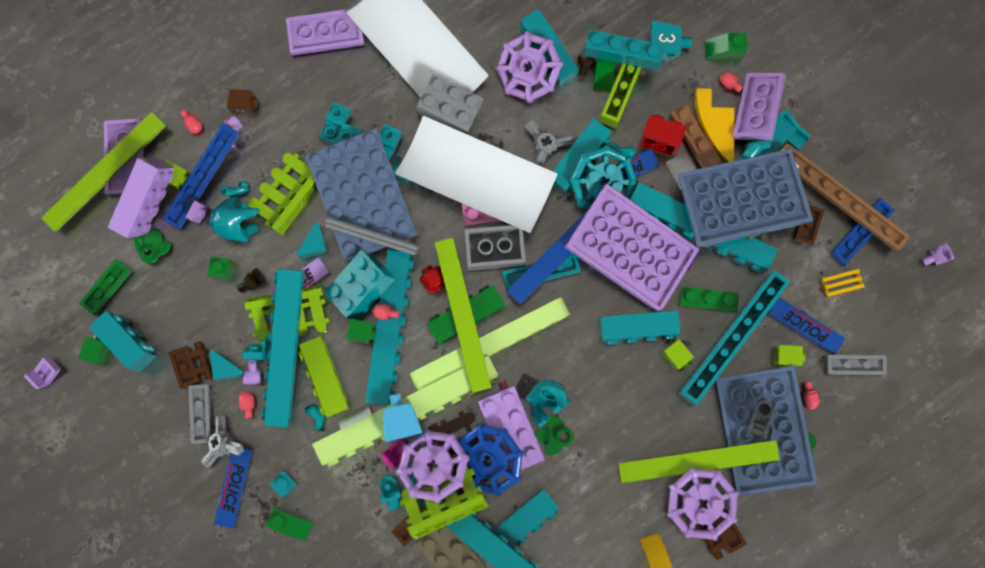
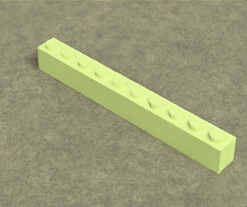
[312,356,499,467]

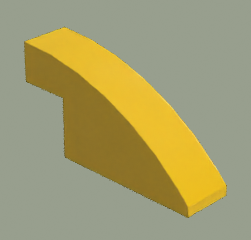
[693,88,734,163]
[640,533,673,568]

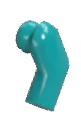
[743,140,771,159]
[609,141,636,158]
[221,181,249,197]
[305,404,325,431]

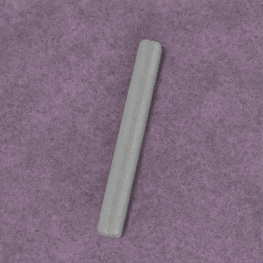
[325,217,418,255]

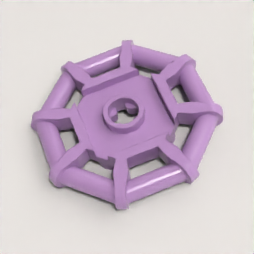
[495,31,563,103]
[396,429,470,503]
[667,467,739,541]

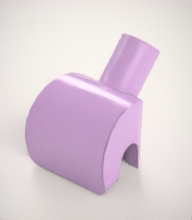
[922,243,954,266]
[243,359,263,385]

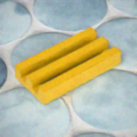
[820,269,865,298]

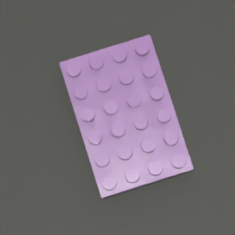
[565,184,699,312]

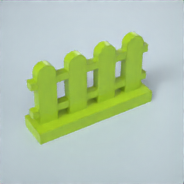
[248,153,317,236]
[244,284,330,343]
[399,466,489,540]

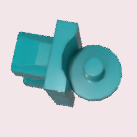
[379,475,401,511]

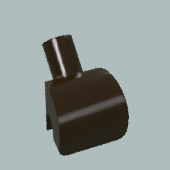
[577,55,595,78]
[237,268,266,293]

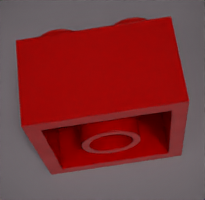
[638,114,687,158]

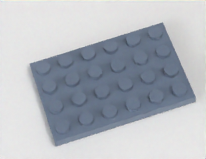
[305,128,418,263]
[678,149,813,248]
[716,366,818,496]

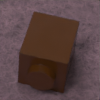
[227,89,258,114]

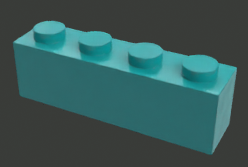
[519,9,579,87]
[584,30,665,71]
[553,118,612,195]
[599,311,681,345]
[491,488,559,547]

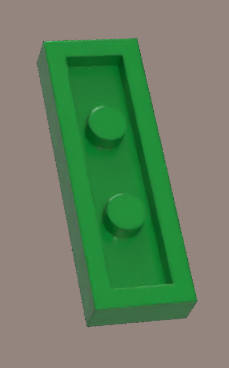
[79,258,132,316]
[679,286,739,313]

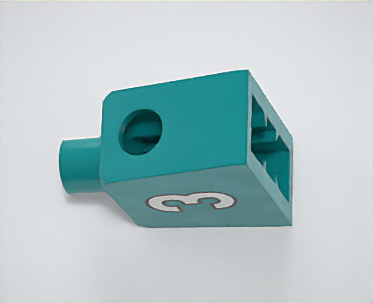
[649,20,692,60]

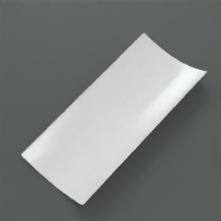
[346,0,489,98]
[395,116,557,233]

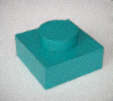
[269,470,298,498]

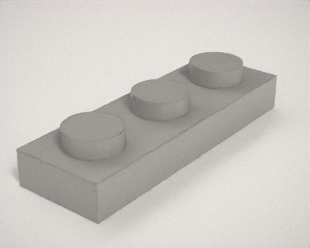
[826,355,887,375]
[188,384,212,444]

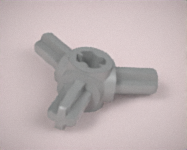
[525,120,574,167]
[201,415,244,468]

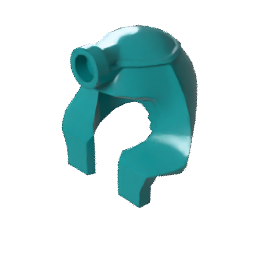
[209,196,260,242]
[526,379,570,428]

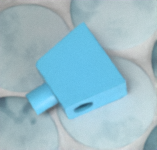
[383,394,423,442]

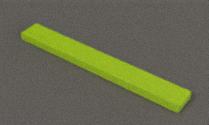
[41,112,166,232]
[434,238,492,393]
[618,440,780,483]

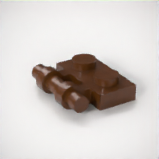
[168,341,213,389]
[697,508,747,560]

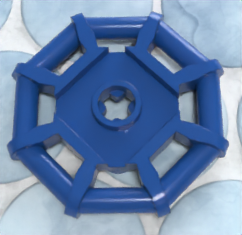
[455,423,524,496]

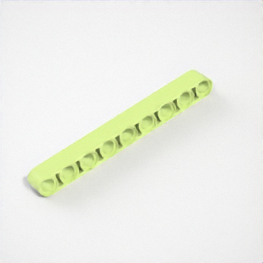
[409,297,571,391]

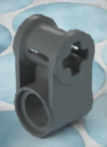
[746,400,774,440]

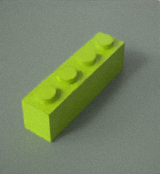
[599,64,642,129]
[298,336,351,418]

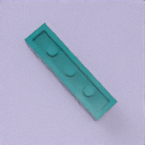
[502,254,581,291]

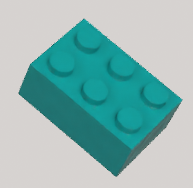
[324,250,396,320]
[89,311,157,372]

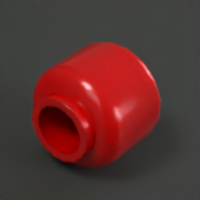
[419,265,446,294]

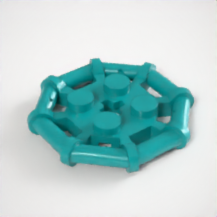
[569,145,639,210]

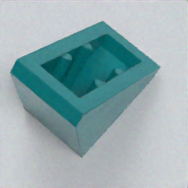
[296,222,328,259]
[210,350,245,381]

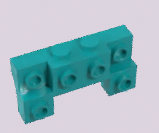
[318,102,402,164]
[737,109,811,161]

